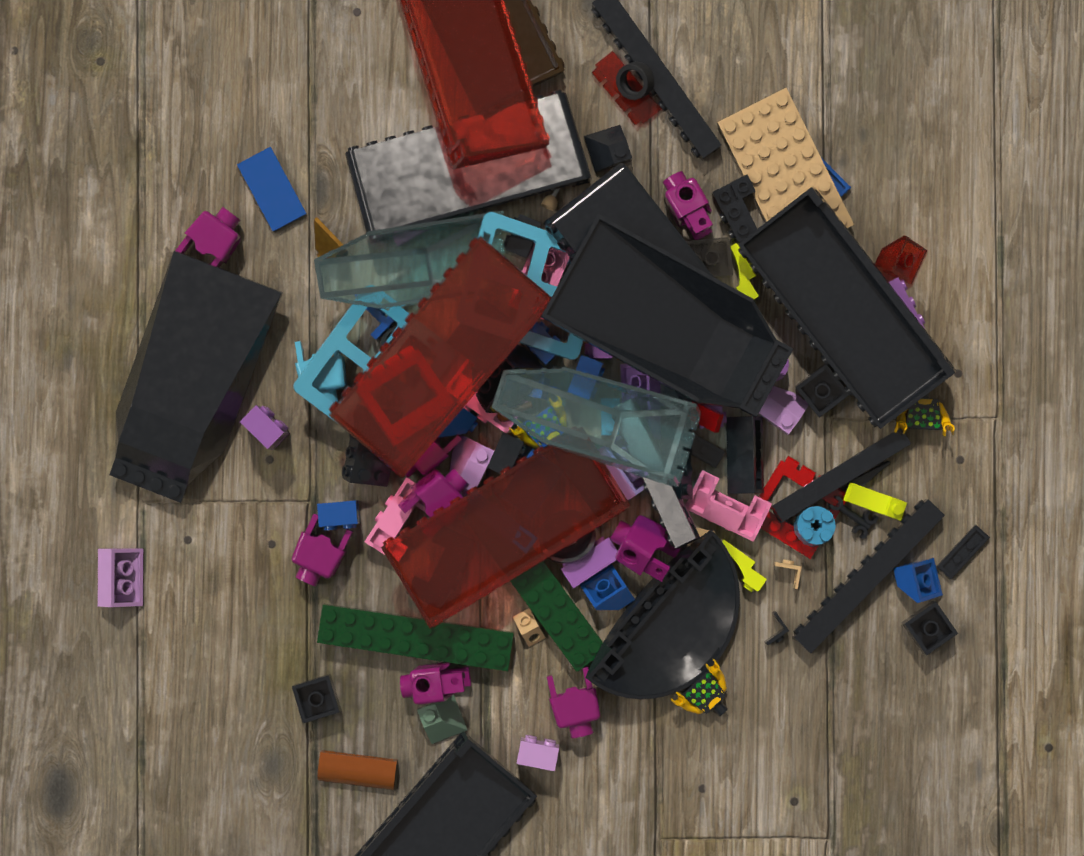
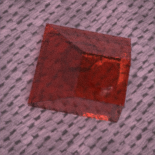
[875,235,928,285]

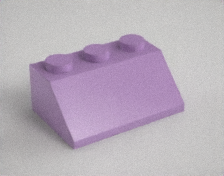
[98,548,143,607]

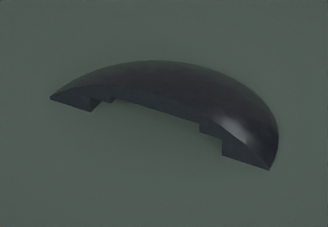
[585,530,740,699]

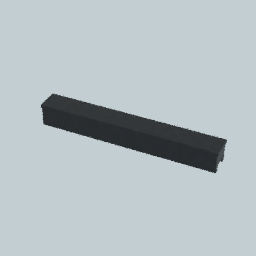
[770,428,911,523]

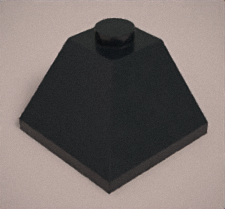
[584,125,632,173]

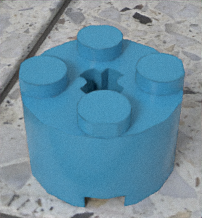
[794,506,836,547]

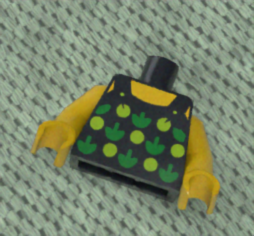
[894,393,955,436]
[671,659,728,717]

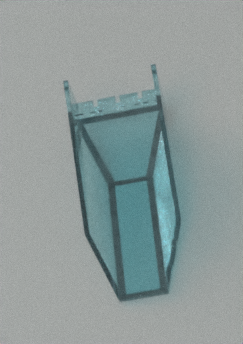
[314,211,515,309]
[492,367,701,487]

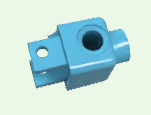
[295,341,347,403]

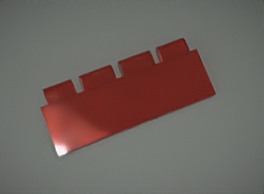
[592,51,661,125]

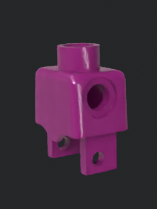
[663,171,713,242]
[175,207,241,267]
[393,429,463,478]
[398,468,469,539]
[291,513,354,587]
[610,515,681,582]
[400,662,472,705]
[547,666,600,738]

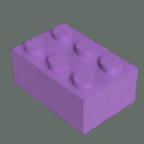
[240,405,290,450]

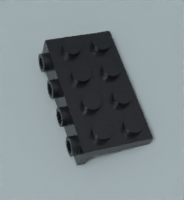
[342,404,403,487]

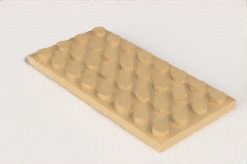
[718,88,854,229]

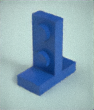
[353,294,395,341]

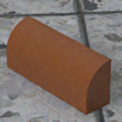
[317,750,398,790]

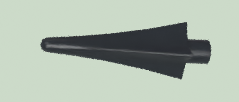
[845,461,891,491]

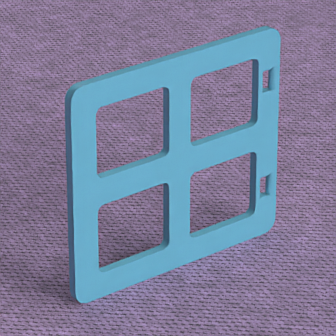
[456,212,583,360]
[293,285,455,433]

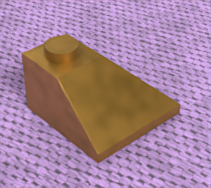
[314,217,347,259]

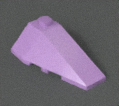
[759,386,809,435]
[450,435,494,520]

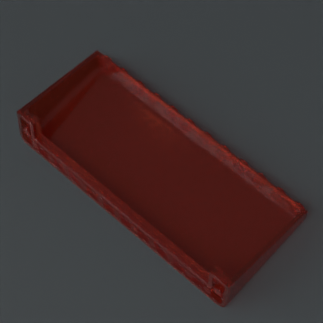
[399,0,549,169]
[328,235,552,478]
[381,426,631,629]

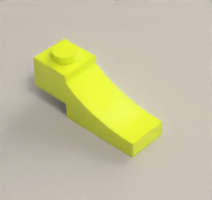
[729,243,759,300]
[844,482,907,521]
[722,539,767,592]

